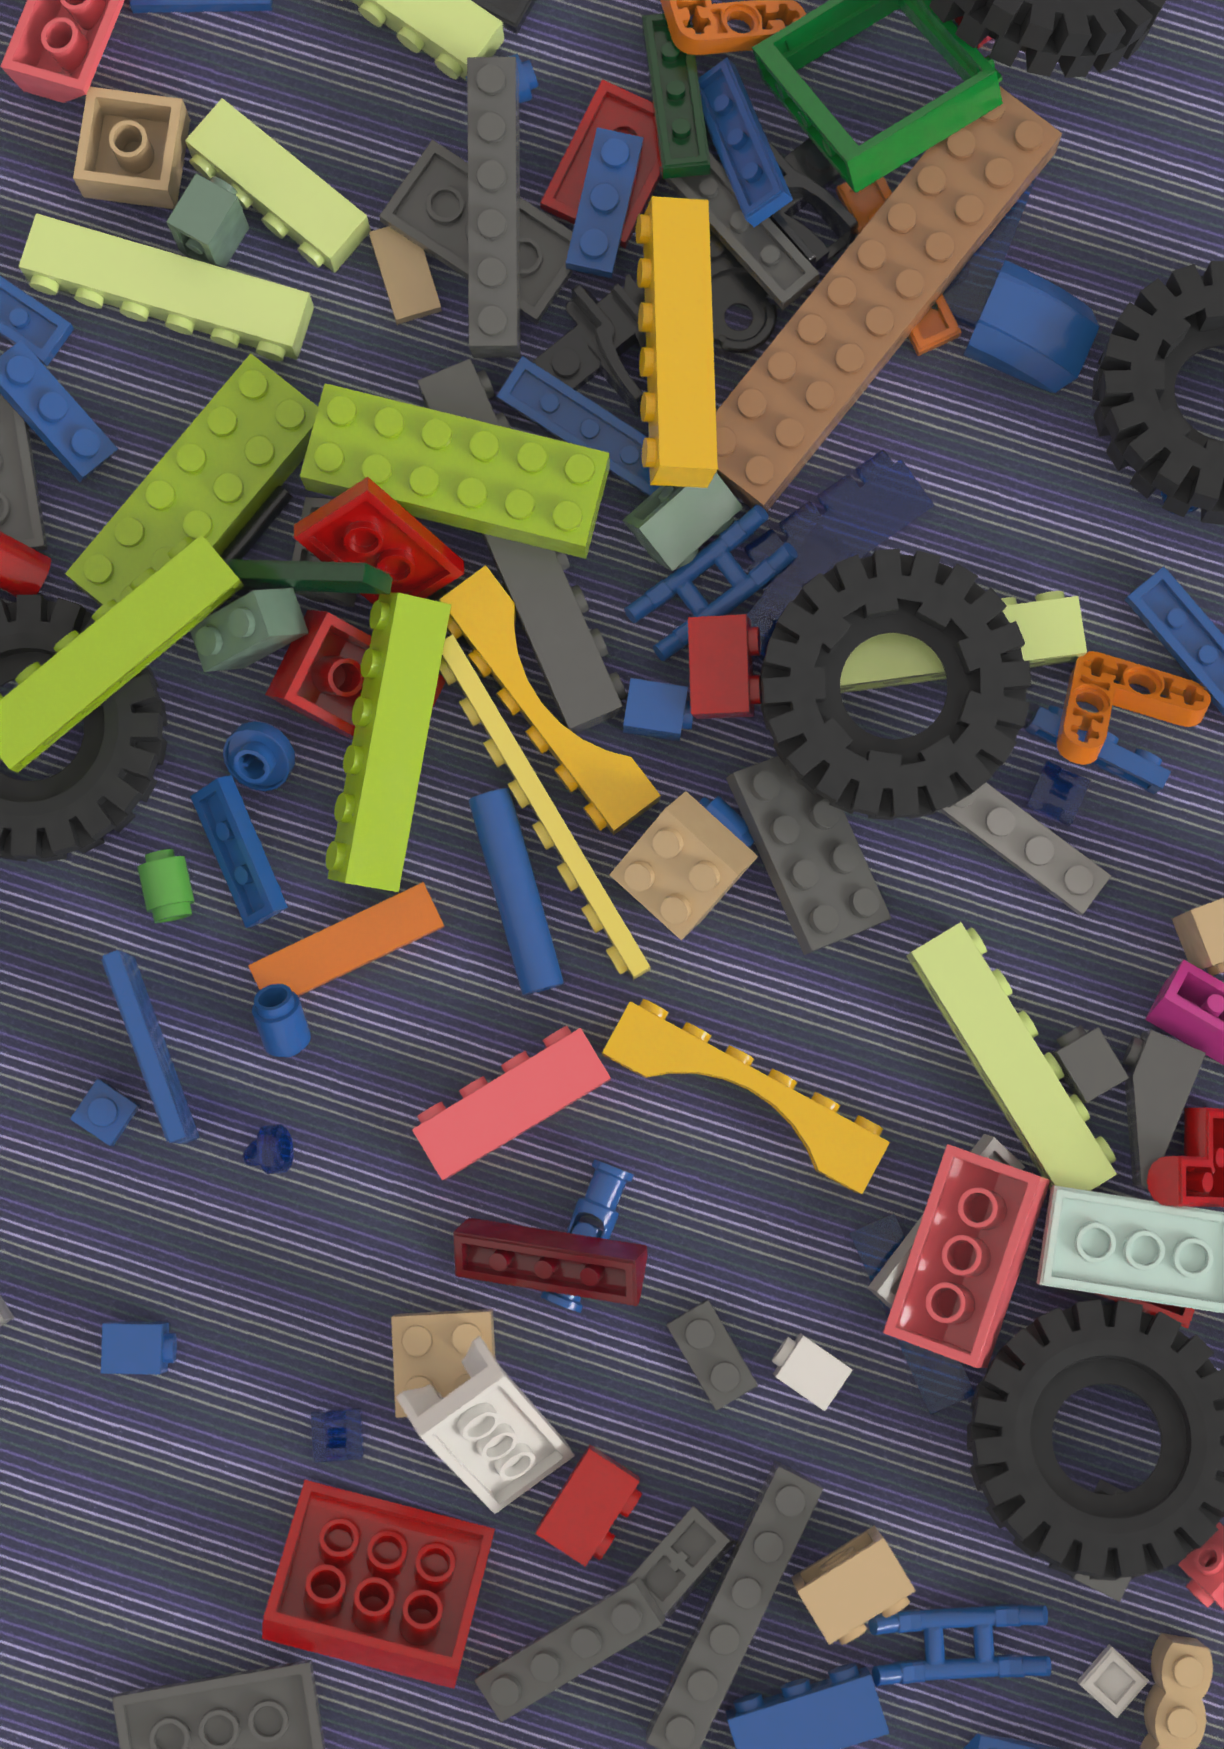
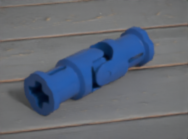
[540,1159,634,1313]

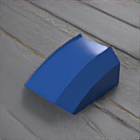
[963,260,1100,393]

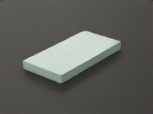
[1036,1185,1224,1313]

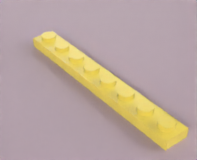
[439,634,650,980]

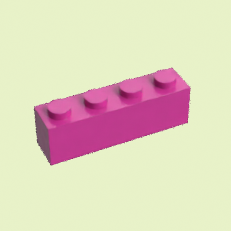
[1145,959,1224,1065]

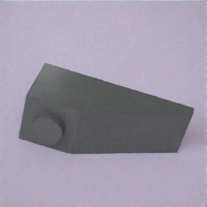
[1123,1030,1206,1189]

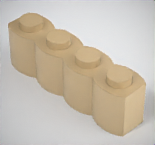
[1140,1633,1213,1749]

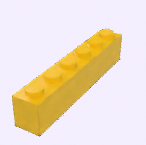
[636,196,718,488]

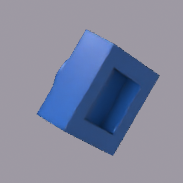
[70,1078,140,1146]

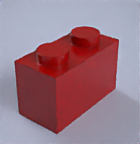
[688,614,762,719]
[535,1444,642,1567]

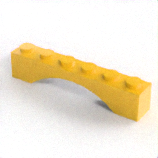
[439,565,661,835]
[602,999,890,1194]

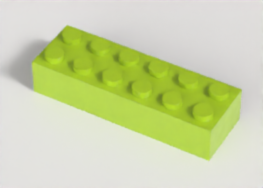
[65,353,318,606]
[300,383,610,559]

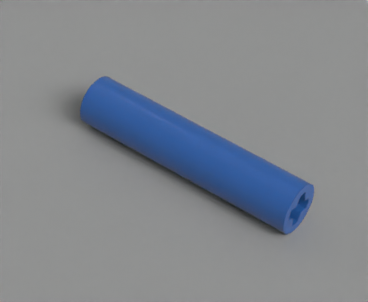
[468,788,564,996]

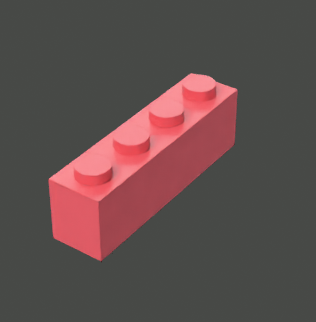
[412,1026,611,1180]

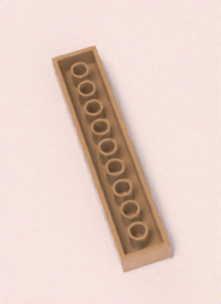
[716,86,1062,512]

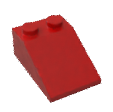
[265,610,446,740]

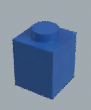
[623,678,693,741]
[101,1321,177,1375]

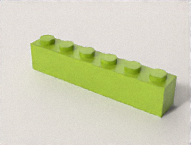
[0,534,244,773]
[326,592,451,892]

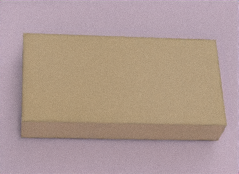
[369,226,442,324]

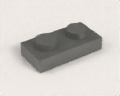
[666,1299,758,1411]

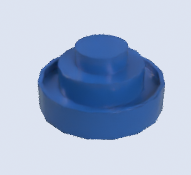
[223,721,295,791]

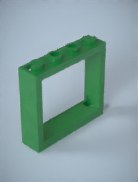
[752,0,1003,193]

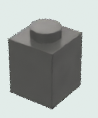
[1051,1025,1129,1103]

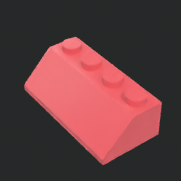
[0,0,125,103]
[883,1144,1051,1368]

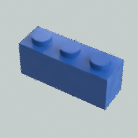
[725,1663,889,1749]

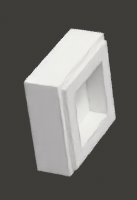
[1077,1644,1149,1718]

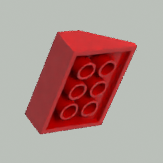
[262,1480,495,1689]

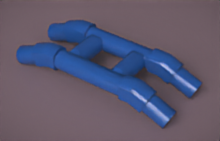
[624,504,798,661]
[868,1604,1052,1686]

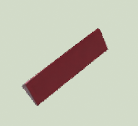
[453,1218,648,1306]

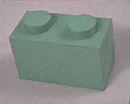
[166,173,249,268]
[622,472,743,571]
[190,588,308,672]

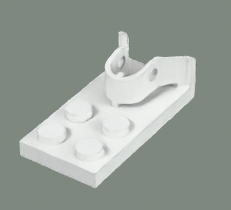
[396,1336,575,1514]

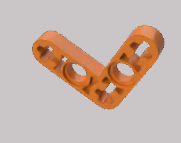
[660,0,806,55]
[1057,651,1211,765]

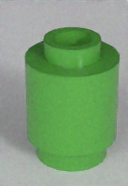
[137,849,195,923]

